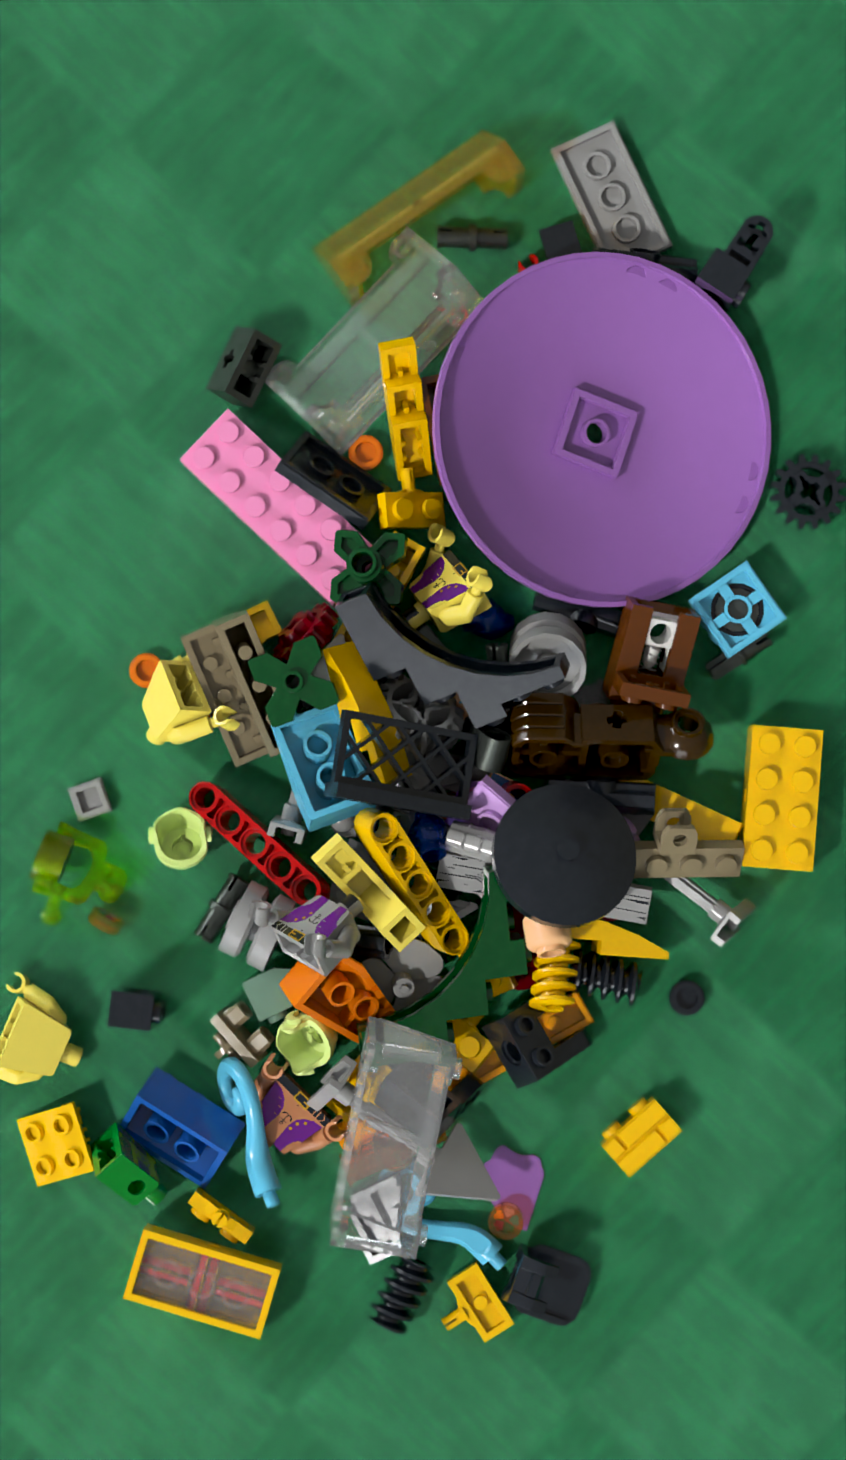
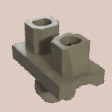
[209,1000,275,1068]

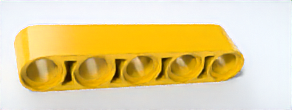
[354,808,469,956]

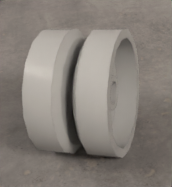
[509,612,587,696]
[218,880,297,972]

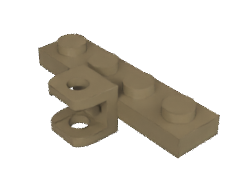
[634,808,745,878]

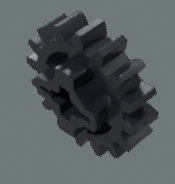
[769,454,846,531]

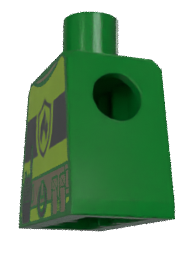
[91,1122,168,1206]

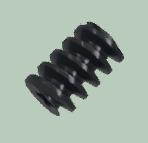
[567,949,643,1007]
[368,1252,434,1335]

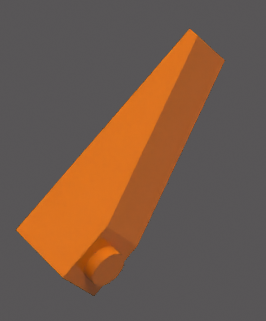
[279,957,396,1044]

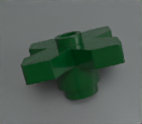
[330,530,408,606]
[248,636,340,727]

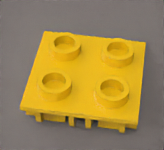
[16,1101,94,1187]

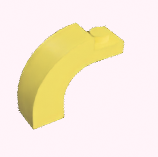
[311,833,426,952]

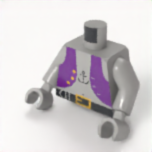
[248,894,363,977]

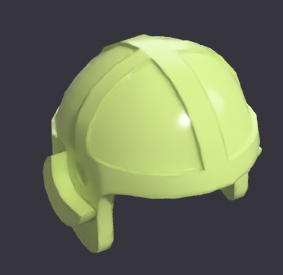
[148,807,213,870]
[276,1010,338,1076]

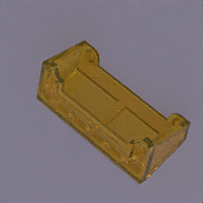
[312,130,525,308]

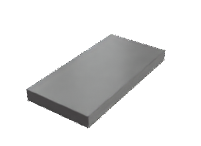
[550,120,673,253]

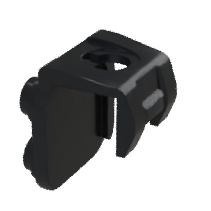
[501,1243,591,1326]

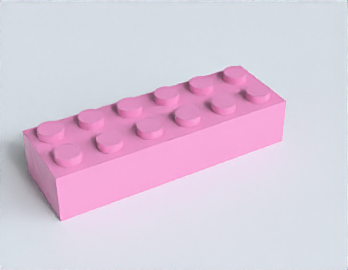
[179,409,373,608]

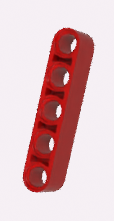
[189,781,330,905]

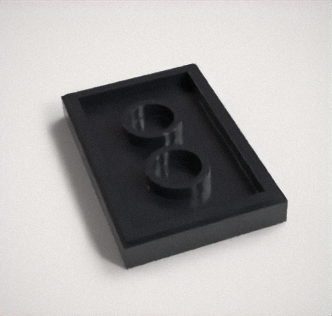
[275,431,392,530]

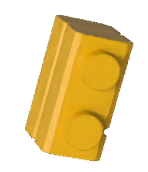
[600,1096,683,1178]

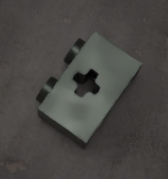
[205,326,282,408]

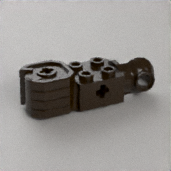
[507,692,715,780]

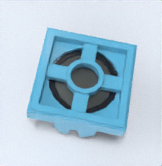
[688,560,787,659]

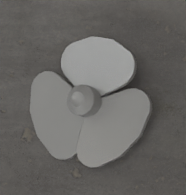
[361,938,443,1011]

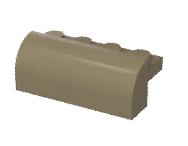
[180,610,280,767]

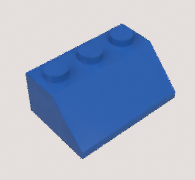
[120,1067,246,1189]

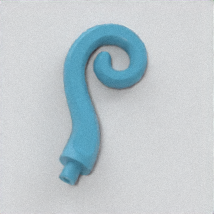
[217,1057,282,1209]
[377,1155,508,1271]

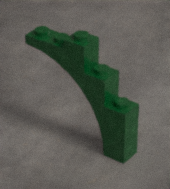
[357,864,532,1067]

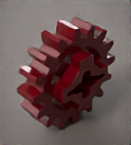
[273,602,339,664]

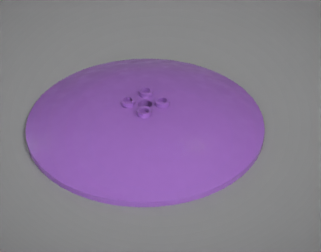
[432,252,771,607]

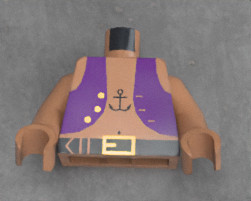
[245,1053,351,1155]

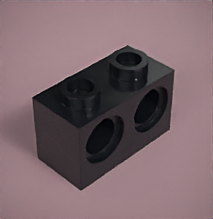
[107,986,166,1031]

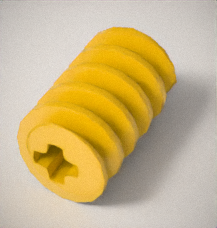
[529,940,581,1013]

